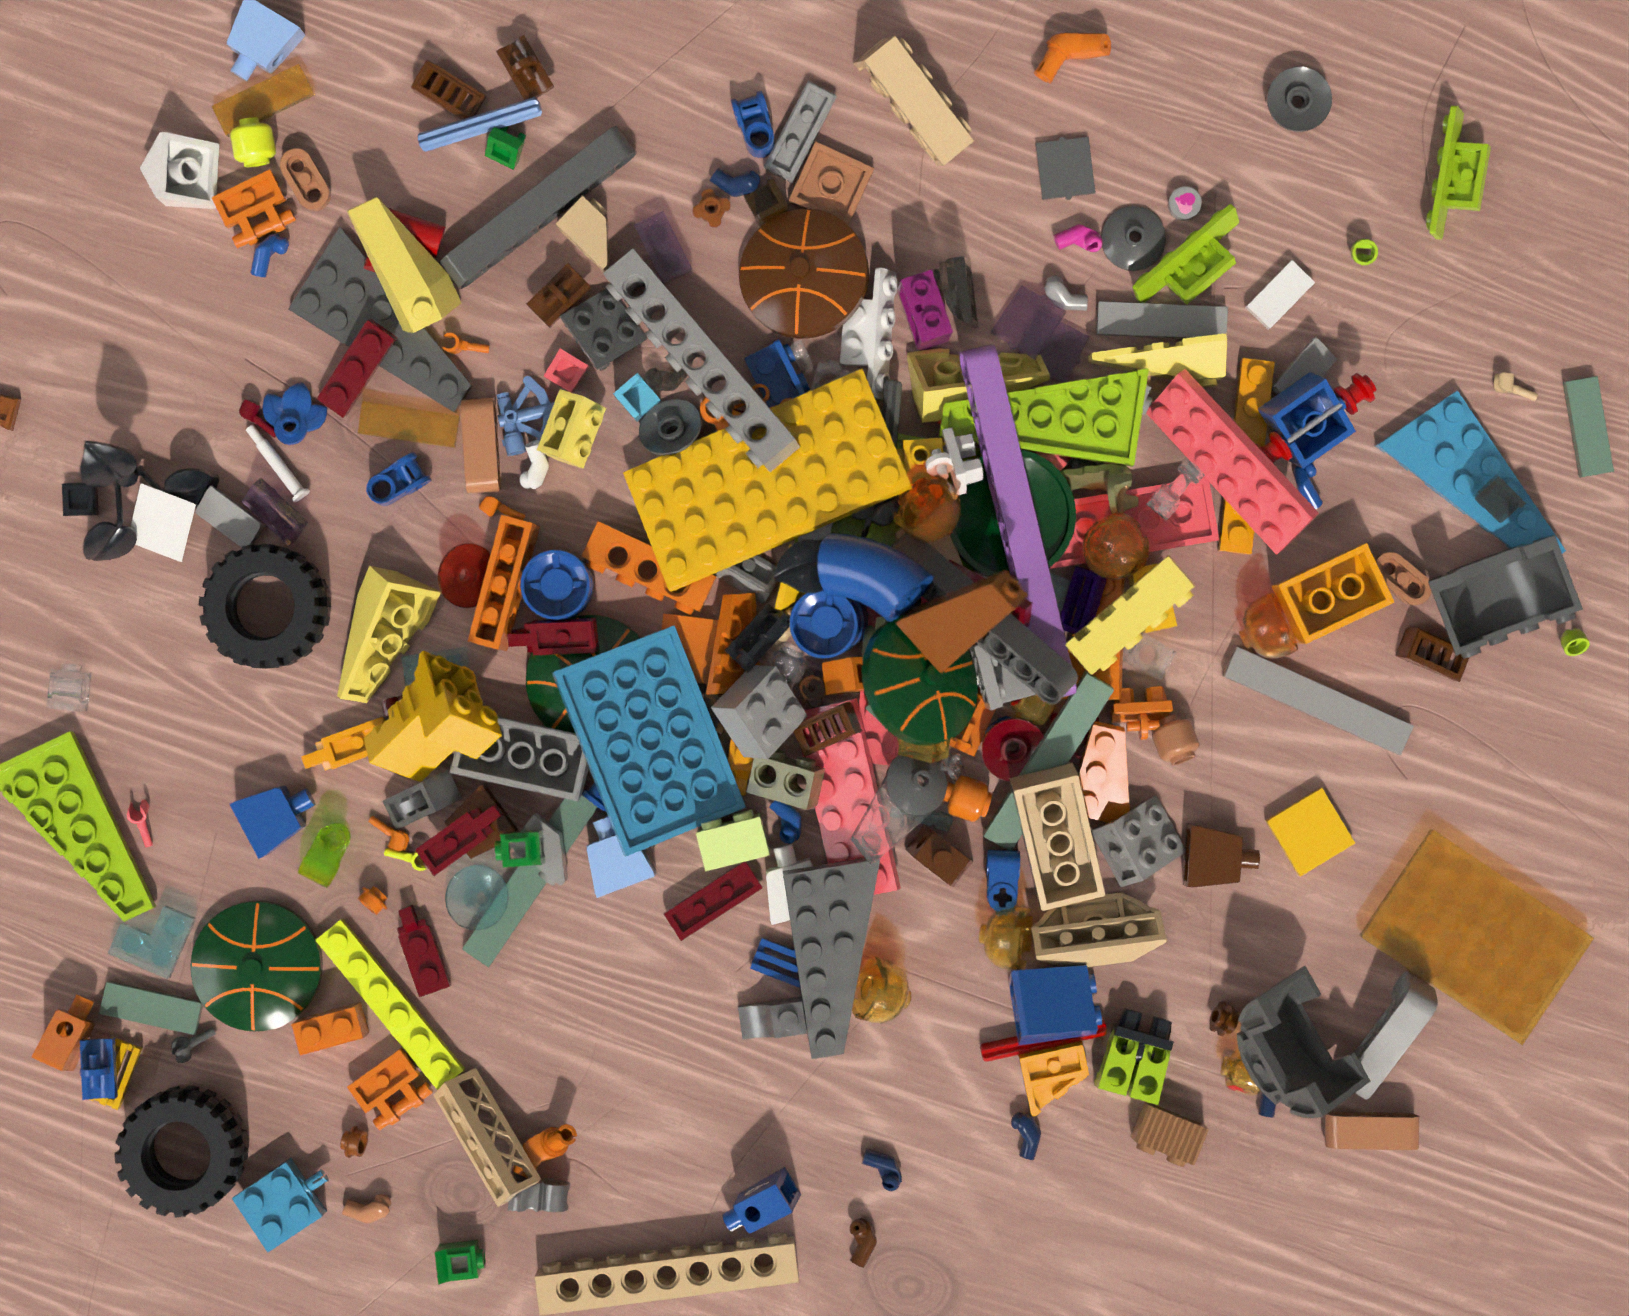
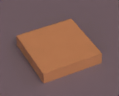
[789,141,874,225]

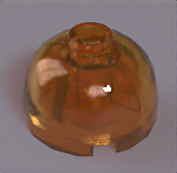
[894,475,962,542]
[1082,512,1149,580]
[1239,592,1298,659]

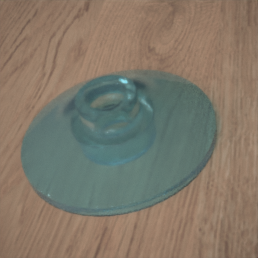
[445,865,509,930]

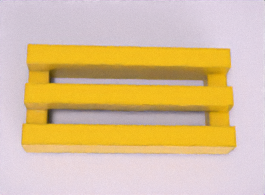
[89,1036,143,1110]

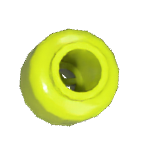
[230,117,276,168]

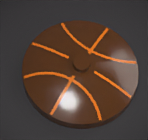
[739,209,869,339]

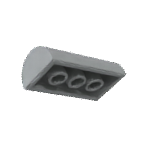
[450,717,589,802]

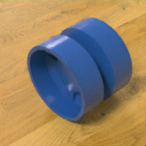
[520,550,594,620]
[790,590,868,658]

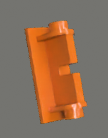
[945,688,996,757]

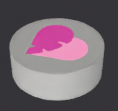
[1168,186,1202,221]

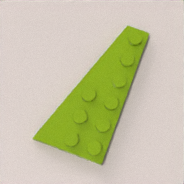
[939,368,1149,467]
[0,731,157,922]

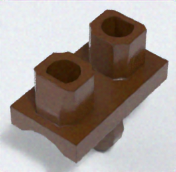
[496,35,554,100]
[526,263,591,328]

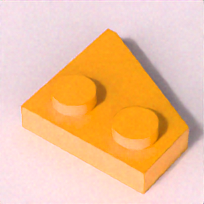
[1018,1041,1089,1117]

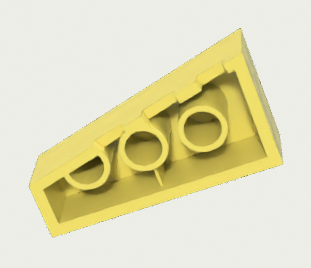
[1065,555,1195,675]

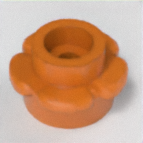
[357,886,388,915]

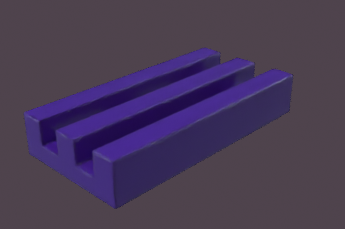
[1060,566,1108,634]

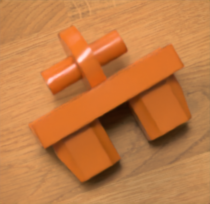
[1110,686,1173,740]

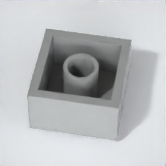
[711,665,807,759]

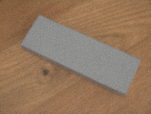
[764,81,837,183]

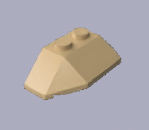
[1031,892,1167,967]

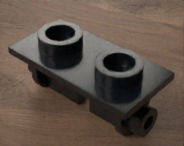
[724,603,790,673]

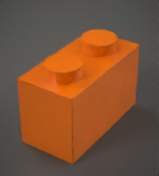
[291,1002,369,1056]

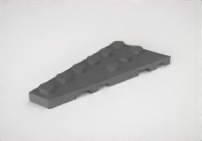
[288,227,472,413]
[782,855,880,1059]

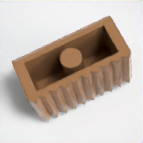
[1131,1102,1209,1167]

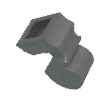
[508,1175,571,1212]

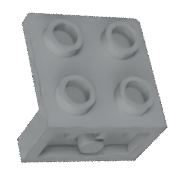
[969,643,1036,710]
[1091,796,1186,887]

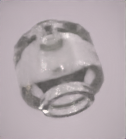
[761,641,808,689]

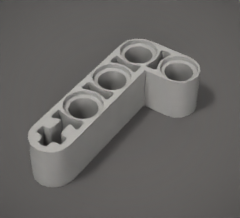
[1354,971,1438,1100]

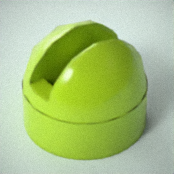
[1350,239,1378,265]
[1560,628,1590,656]

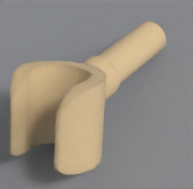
[1494,373,1538,401]

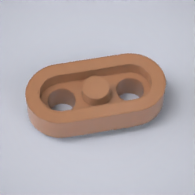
[280,148,331,211]
[1375,552,1432,605]

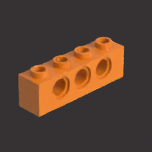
[467,515,540,651]
[581,521,717,615]

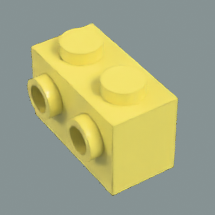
[537,389,606,469]

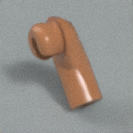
[342,1194,391,1223]

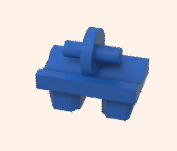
[80,1038,118,1100]

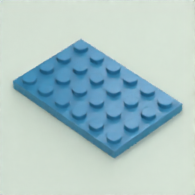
[552,625,746,857]

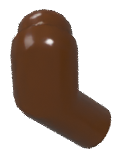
[849,1218,877,1268]

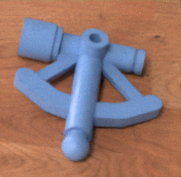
[496,376,555,456]

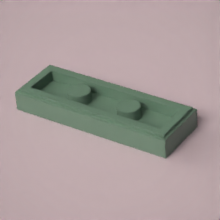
[1563,376,1614,478]
[99,981,203,1035]

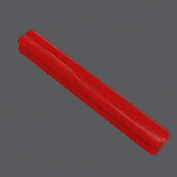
[980,1018,1107,1062]

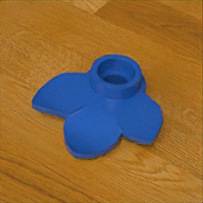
[263,383,328,445]

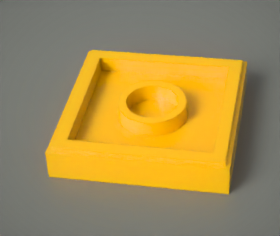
[1265,787,1355,877]

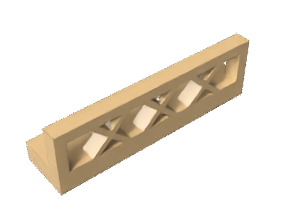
[433,1068,541,1207]

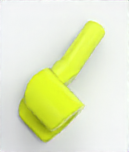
[384,848,427,871]

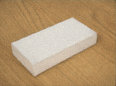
[1245,260,1315,330]

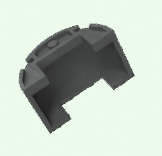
[1428,535,1583,659]
[1237,966,1371,1118]

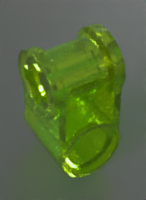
[298,823,351,888]

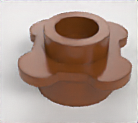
[692,189,731,228]

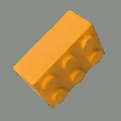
[1271,543,1394,644]

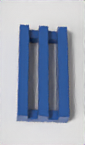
[750,937,800,988]

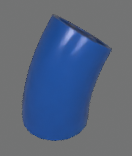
[818,533,934,621]

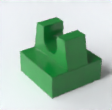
[485,126,526,170]

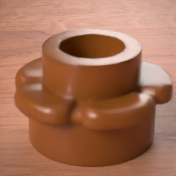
[340,1126,368,1158]

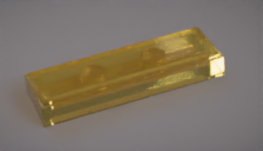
[212,64,315,137]
[358,401,460,449]

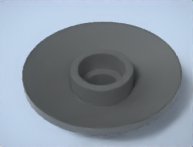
[1267,67,1332,132]
[1101,206,1166,271]
[639,399,702,456]
[885,750,947,816]

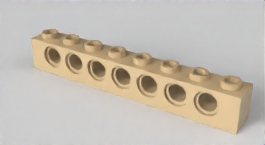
[535,1233,799,1316]

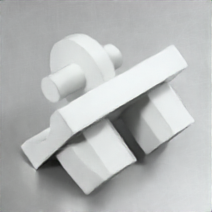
[925,428,983,495]

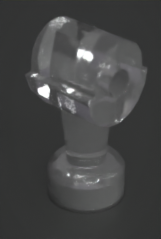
[1146,459,1205,521]

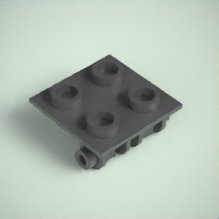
[560,289,647,371]

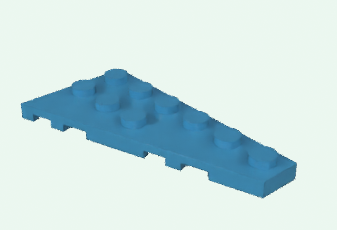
[1375,391,1566,553]

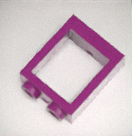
[897,269,953,351]

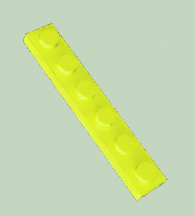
[316,919,465,1090]

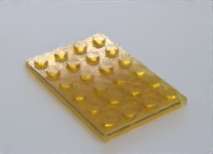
[1359,829,1594,1045]

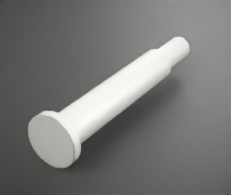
[246,424,310,502]

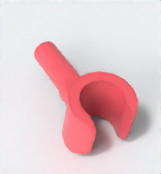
[127,799,153,847]

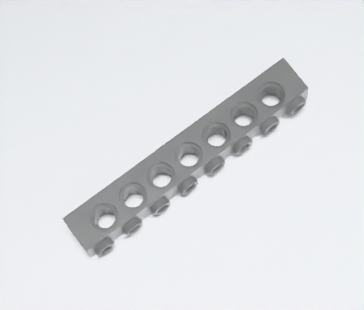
[603,249,800,472]

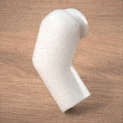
[520,440,549,489]

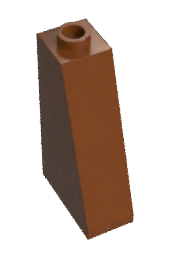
[896,570,1029,673]

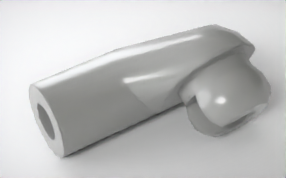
[1044,275,1088,311]

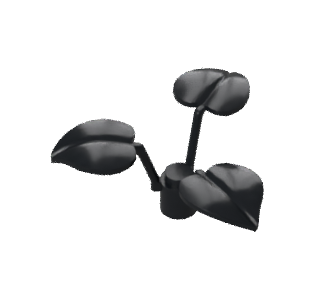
[79,440,219,561]
[774,495,921,616]

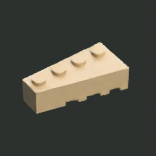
[853,36,974,166]

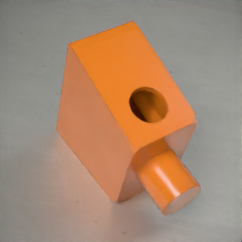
[31,994,95,1071]

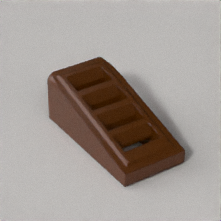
[411,60,486,120]
[1396,627,1470,682]
[793,701,863,757]

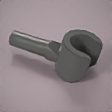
[171,1027,216,1063]

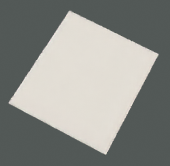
[130,483,196,562]

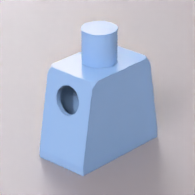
[227,0,305,81]
[586,816,657,898]

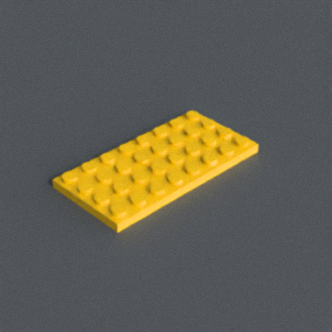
[623,369,912,592]

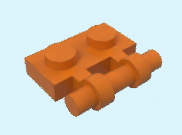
[211,169,296,249]
[347,1047,433,1130]

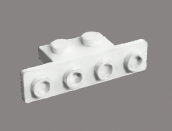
[840,267,898,401]

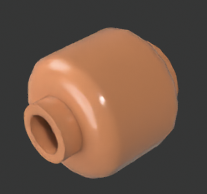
[1152,715,1200,765]

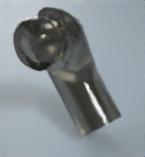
[645,368,688,391]

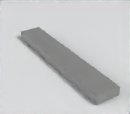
[1223,647,1414,755]

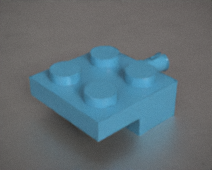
[232,1158,329,1252]

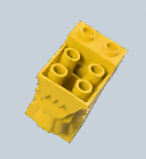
[364,650,502,782]

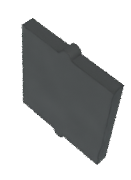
[1035,137,1096,200]

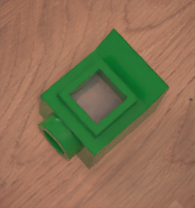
[495,830,545,868]
[434,1240,486,1285]

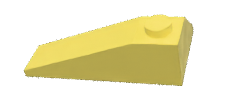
[347,197,461,333]
[1088,333,1227,388]
[907,348,1050,423]
[337,566,441,703]

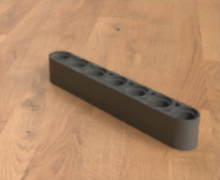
[440,126,637,289]
[890,531,1078,704]

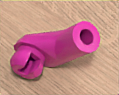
[1053,224,1103,252]

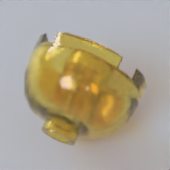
[979,906,1033,971]
[852,957,911,1024]

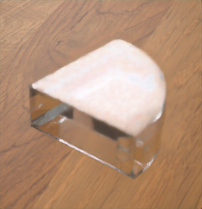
[790,339,815,376]

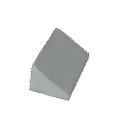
[1272,337,1337,394]
[195,485,267,548]
[713,555,777,604]

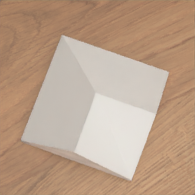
[140,132,219,209]

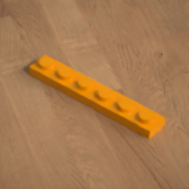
[1218,358,1275,555]

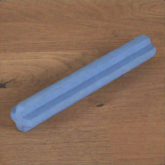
[417,97,542,152]

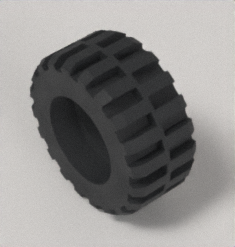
[198,544,331,669]
[114,1085,249,1218]

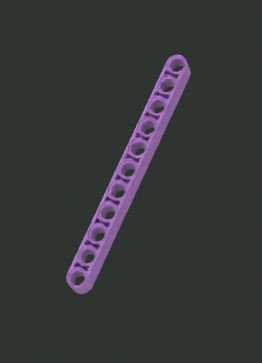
[959,344,1076,702]

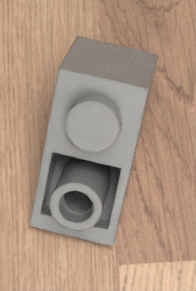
[510,813,568,886]

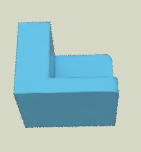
[613,373,661,422]

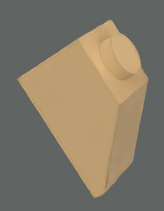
[556,196,609,272]

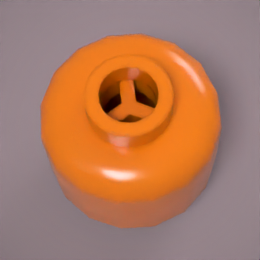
[943,775,993,822]

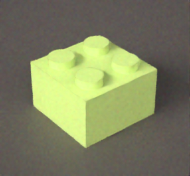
[696,809,770,871]

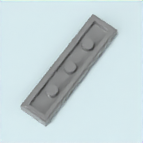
[1096,301,1228,339]

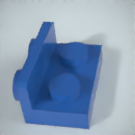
[744,339,810,408]

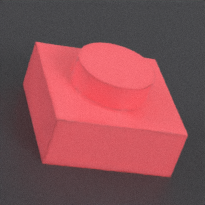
[544,349,589,393]

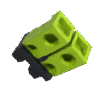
[1094,1008,1174,1105]

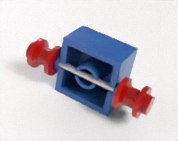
[1256,372,1377,468]

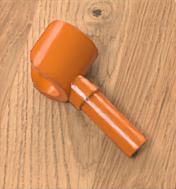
[442,332,490,354]
[479,496,526,520]
[368,816,410,851]

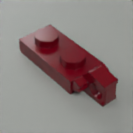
[507,618,599,655]
[415,804,503,876]
[397,905,451,997]

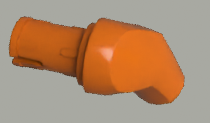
[1034,32,1111,84]
[511,1124,577,1178]

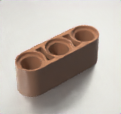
[461,398,501,493]
[1325,1112,1419,1150]

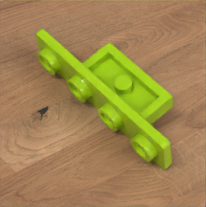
[1426,105,1491,240]
[1132,204,1239,305]

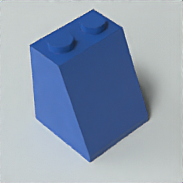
[1008,965,1102,1045]

